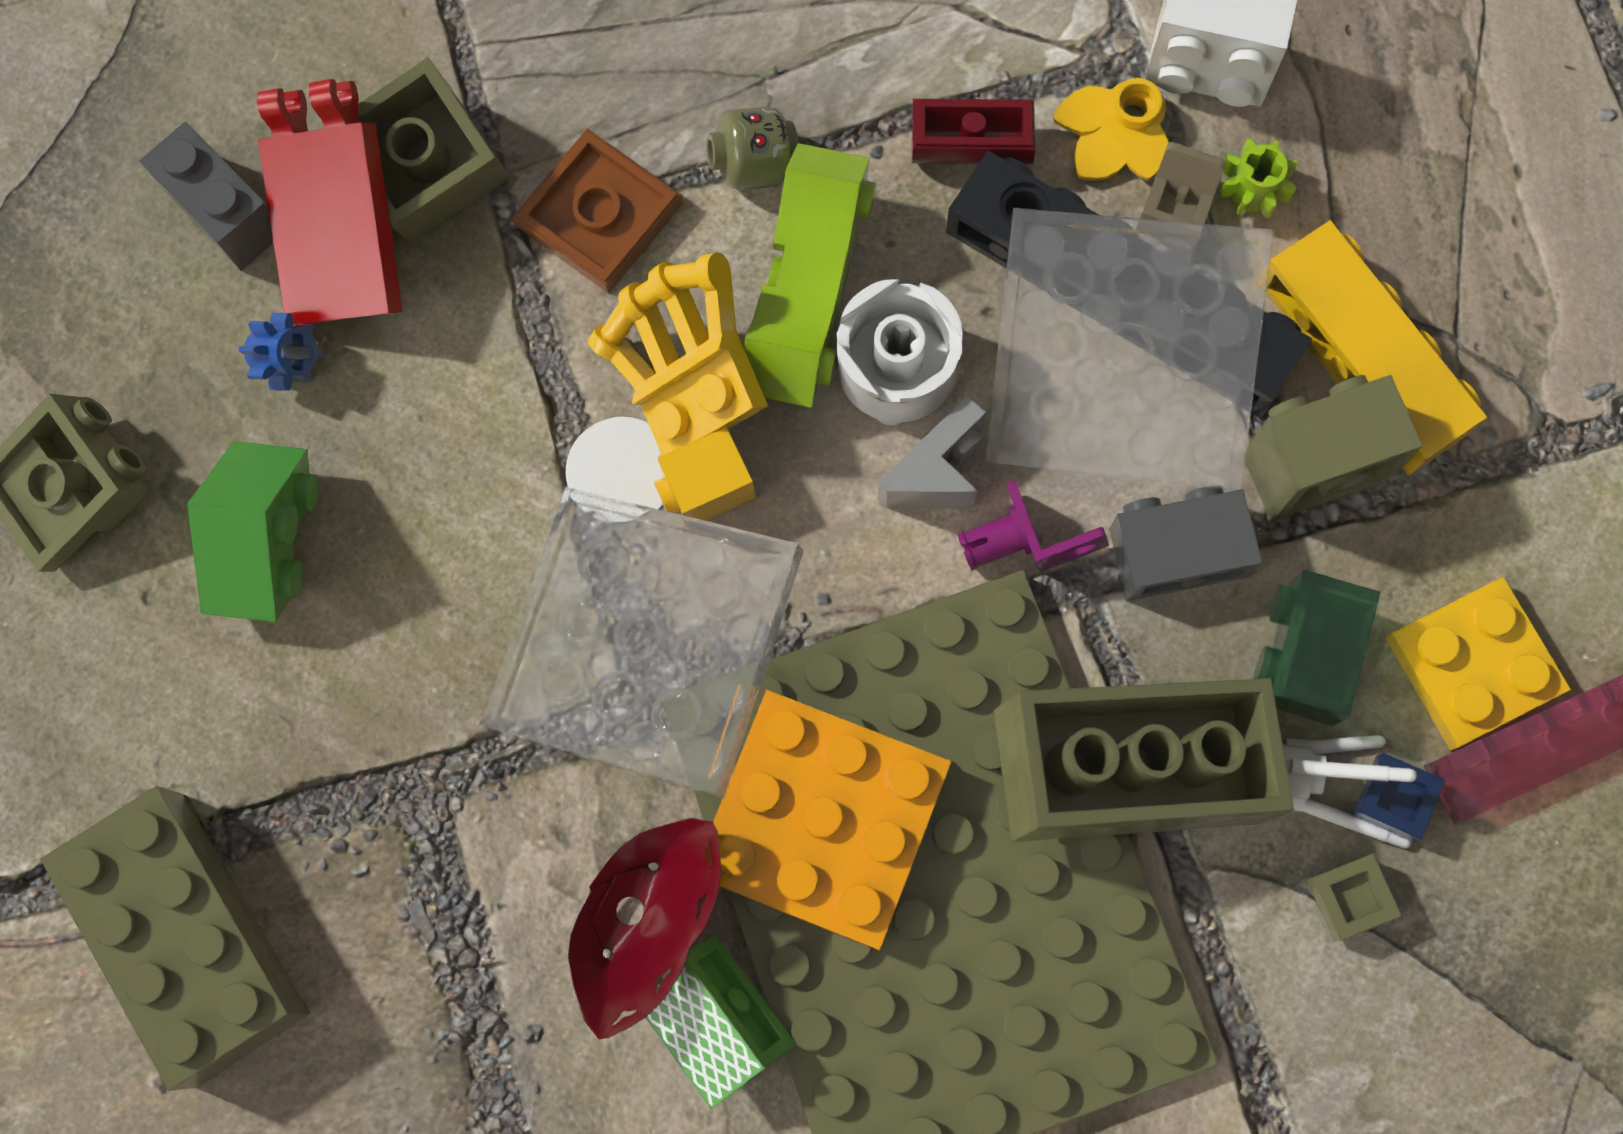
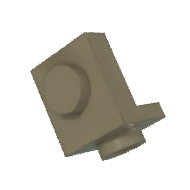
[1136,142,1226,251]

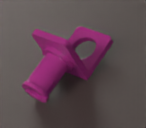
[957,480,1109,572]

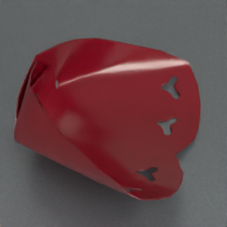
[568,818,721,1039]

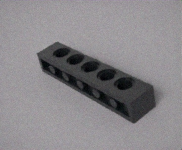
[946,150,1312,419]

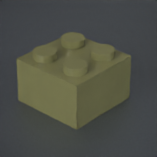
[358,57,511,244]
[1243,375,1423,523]

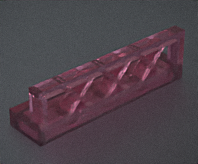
[1423,674,1623,825]

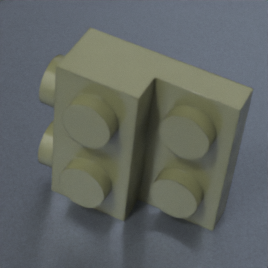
[0,394,151,572]

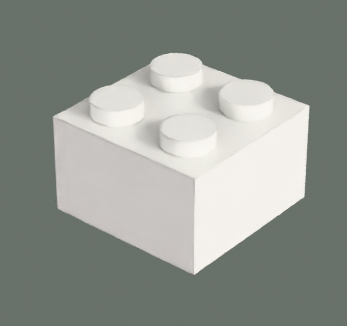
[1145,0,1297,107]

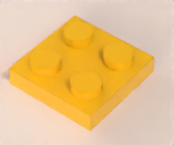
[1385,577,1571,751]

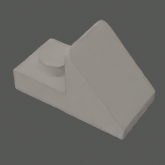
[877,395,986,508]

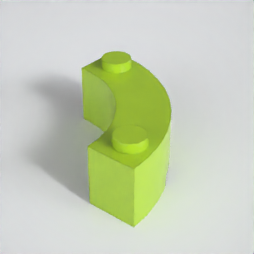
[744,143,877,408]

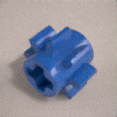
[238,313,323,391]

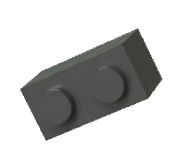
[139,121,273,271]
[1109,485,1262,601]

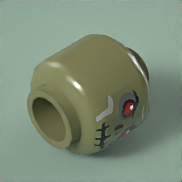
[706,107,799,190]

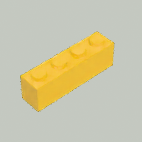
[1258,220,1487,476]

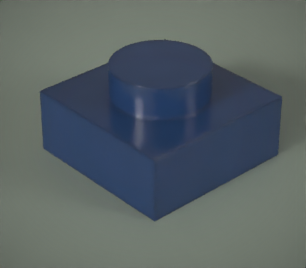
[1353,753,1445,843]

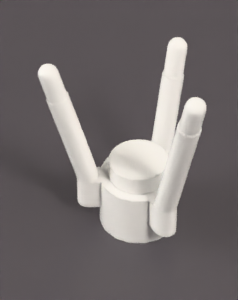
[1283,735,1417,849]

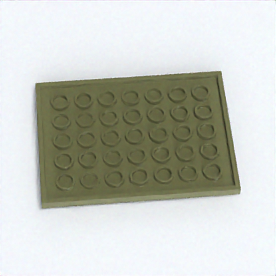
[662,570,1219,1134]

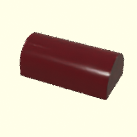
[911,99,1036,165]

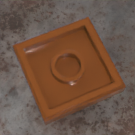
[512,128,683,294]

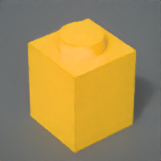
[653,426,756,529]

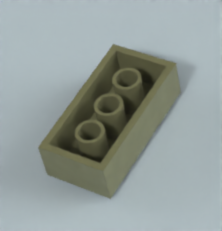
[994,678,1294,842]
[40,785,310,1091]

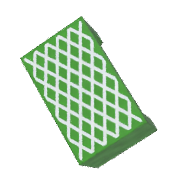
[646,935,796,1110]

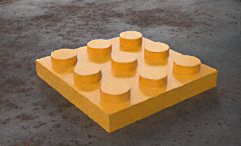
[705,689,951,951]

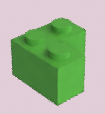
[187,441,318,622]

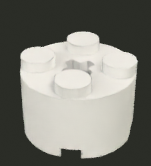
[836,279,963,425]

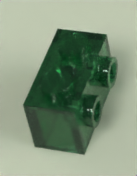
[1254,569,1381,726]

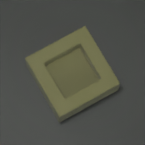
[1307,853,1402,942]

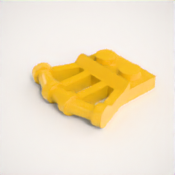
[588,252,768,455]

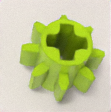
[1219,138,1298,219]

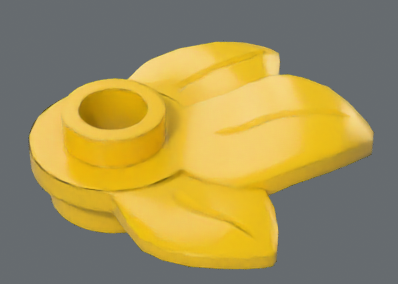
[1053,78,1169,181]

